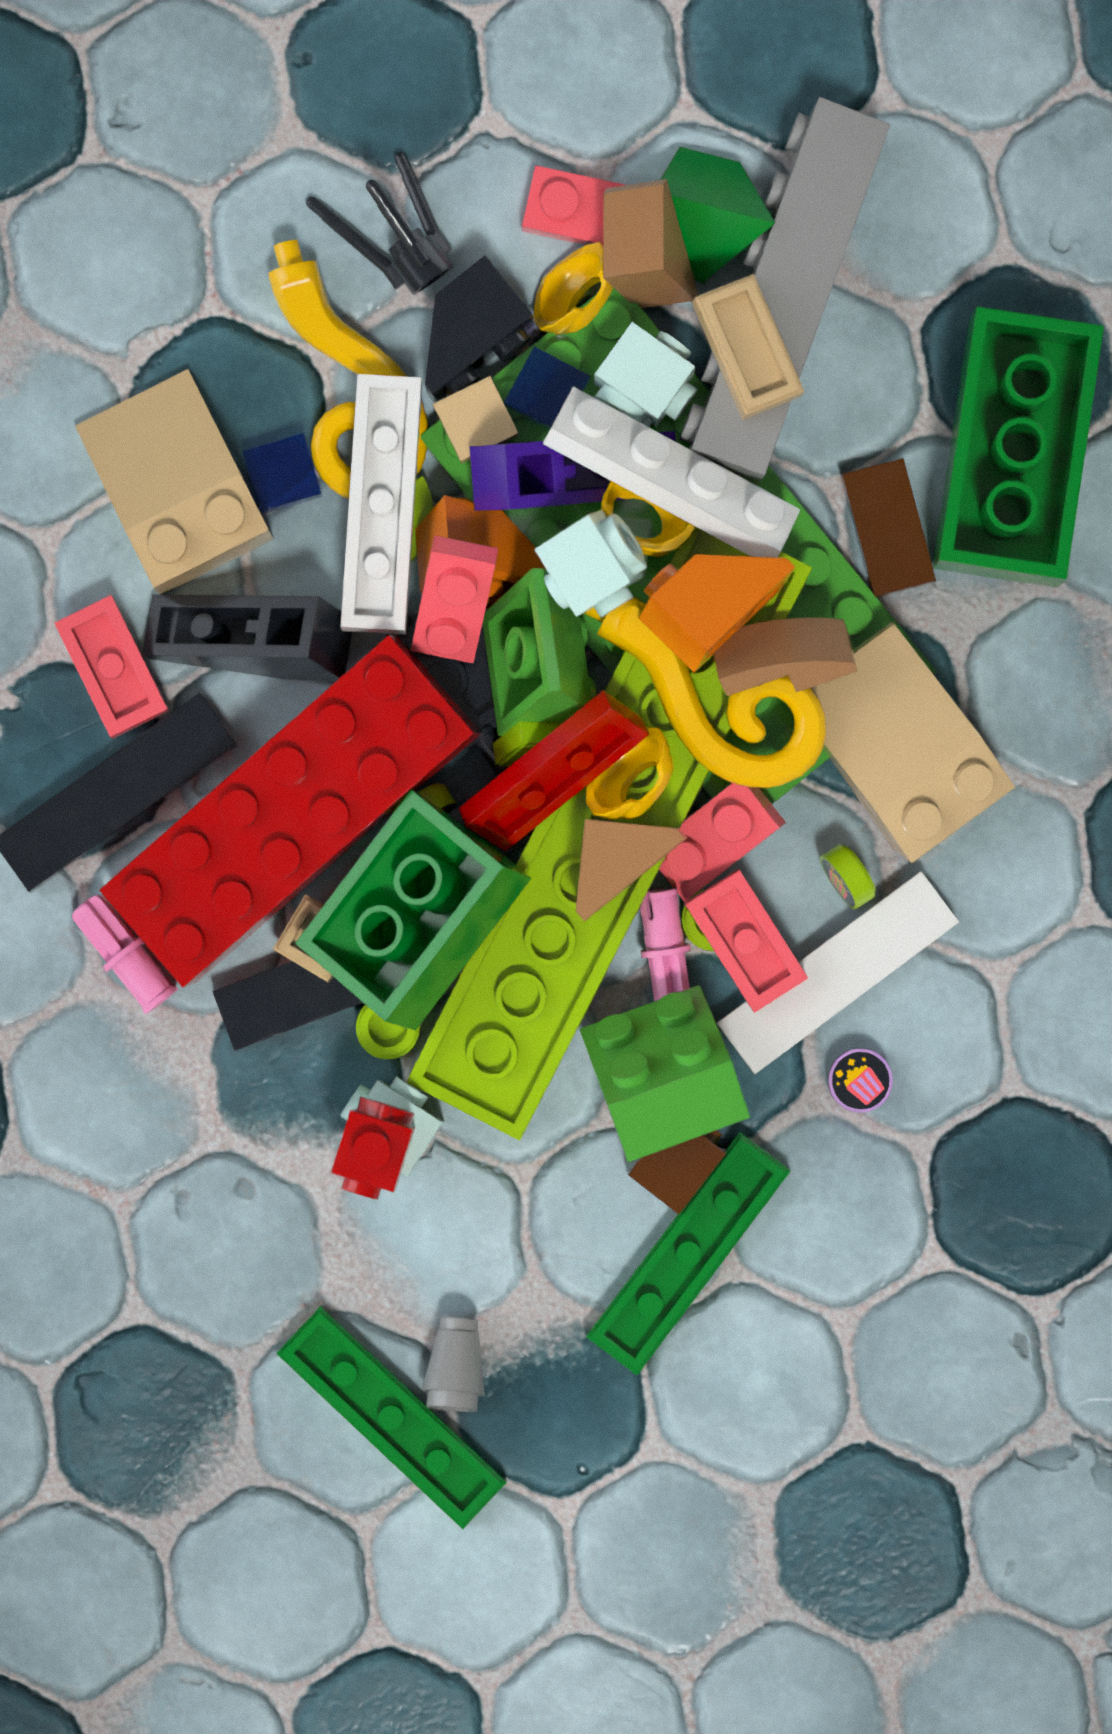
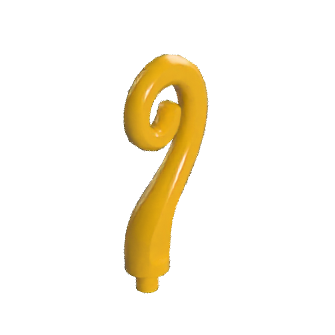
[268,240,429,499]
[584,596,826,788]

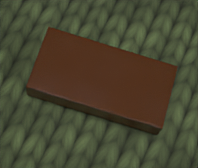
[841,458,936,598]

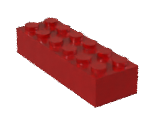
[99,635,481,988]

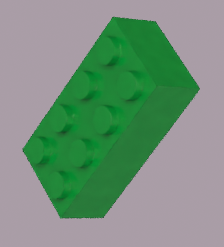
[933,307,1104,588]

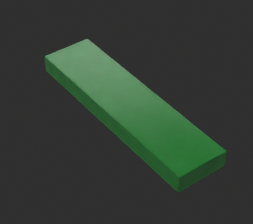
[586,1132,791,1375]
[276,1306,507,1529]

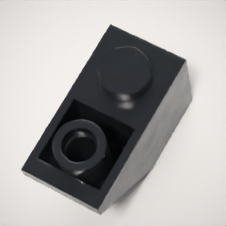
[425,255,533,403]

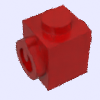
[331,1097,415,1200]

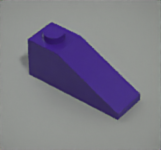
[469,431,676,511]

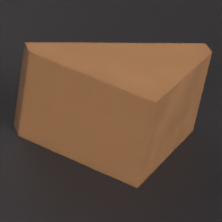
[603,179,699,308]
[576,819,688,921]

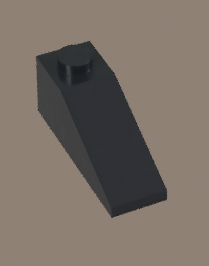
[142,595,352,681]

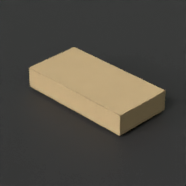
[692,274,805,420]

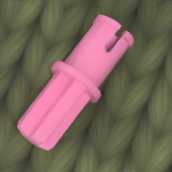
[640,887,691,1001]
[72,894,178,1014]

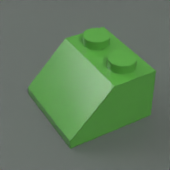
[483,568,596,736]

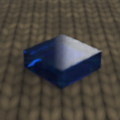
[504,346,591,430]
[243,433,323,514]

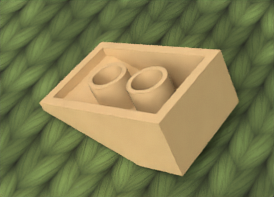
[75,369,273,595]
[811,622,1015,863]

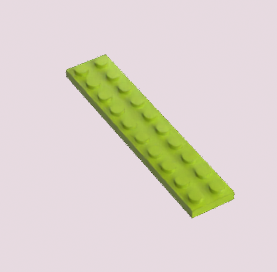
[406,527,813,1141]

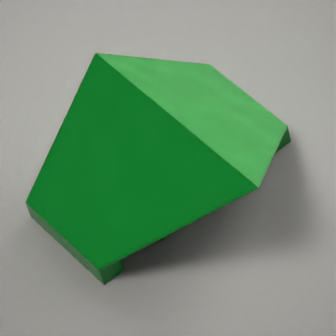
[660,146,775,285]

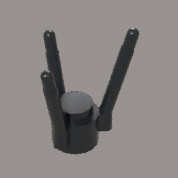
[306,152,454,295]

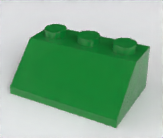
[295,790,532,1031]

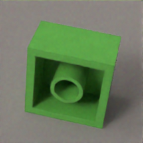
[579,985,750,1162]

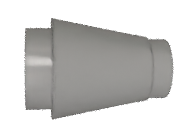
[421,1317,485,1412]

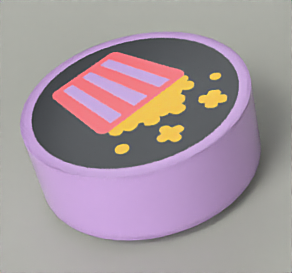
[827,1049,893,1113]

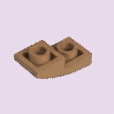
[714,618,858,696]

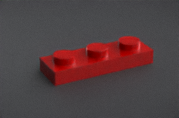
[459,690,650,851]

